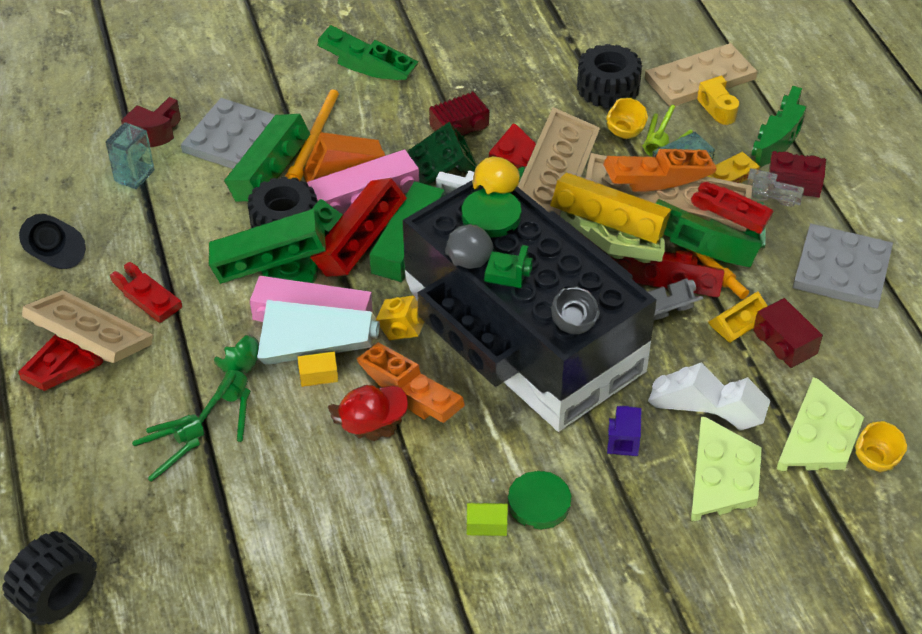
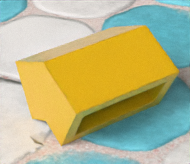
[297,351,338,387]

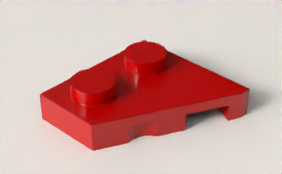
[489,123,536,169]

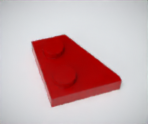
[18,334,104,391]

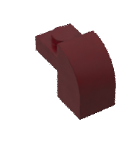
[121,97,181,147]

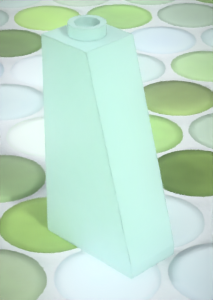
[257,300,380,364]

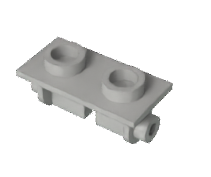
[647,279,703,320]

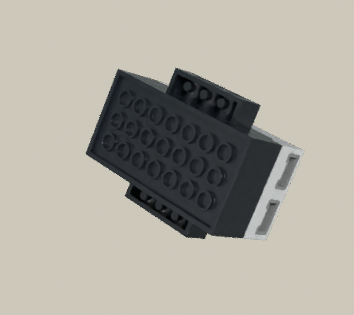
[403,180,657,432]

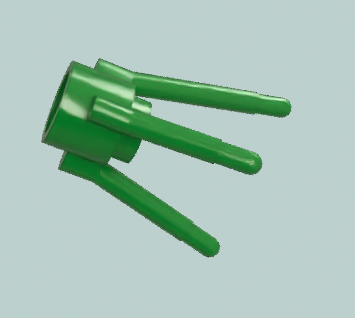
[198,370,251,442]
[132,414,204,482]

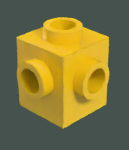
[376,295,425,340]

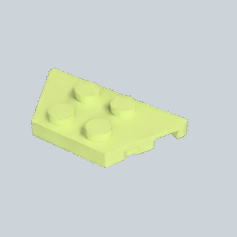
[777,377,864,471]
[691,417,762,521]

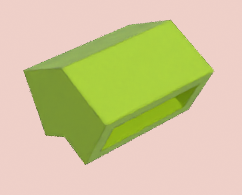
[467,503,508,536]

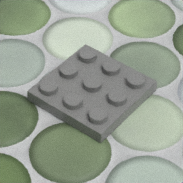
[181,98,275,169]
[793,223,893,309]

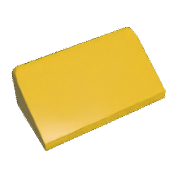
[708,291,767,343]

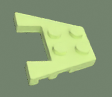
[560,211,665,263]

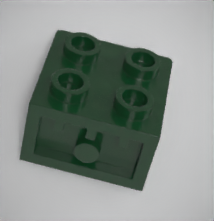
[408,122,477,185]

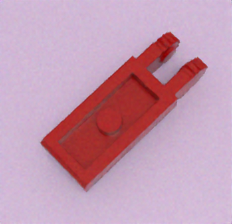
[691,181,774,234]
[110,261,182,323]

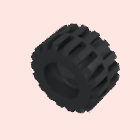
[577,44,642,108]
[247,177,317,228]
[2,531,97,626]

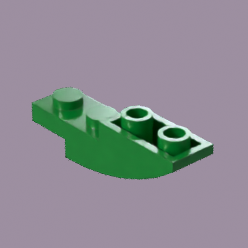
[317,25,419,80]
[751,86,807,168]
[656,199,763,267]

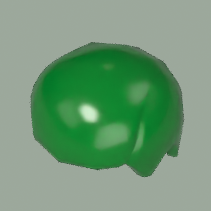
[214,335,259,374]

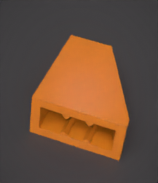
[303,132,385,182]

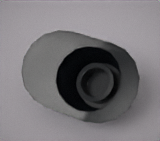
[19,214,86,269]

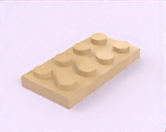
[645,43,758,107]
[22,290,153,363]

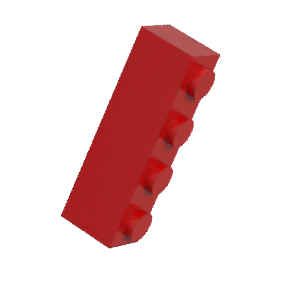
[310,178,407,277]

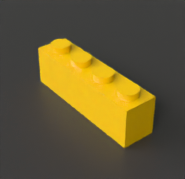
[550,172,672,244]

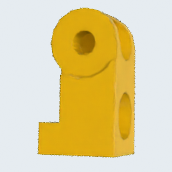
[697,75,739,125]

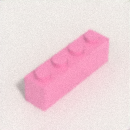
[307,149,419,214]
[250,276,373,322]

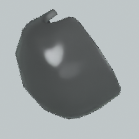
[445,224,493,269]
[551,287,600,334]

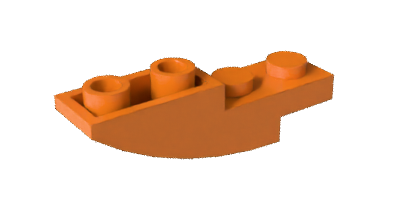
[603,149,717,192]
[357,342,465,423]

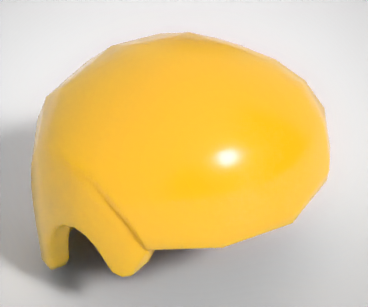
[606,98,648,139]
[472,156,520,194]
[855,421,907,473]

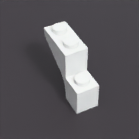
[648,362,770,431]

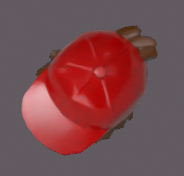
[328,385,408,441]

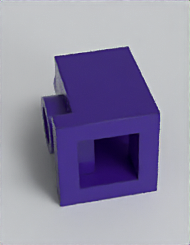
[607,406,641,456]

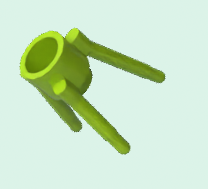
[642,105,693,157]

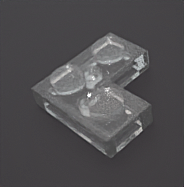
[748,168,804,207]

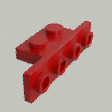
[611,250,724,297]

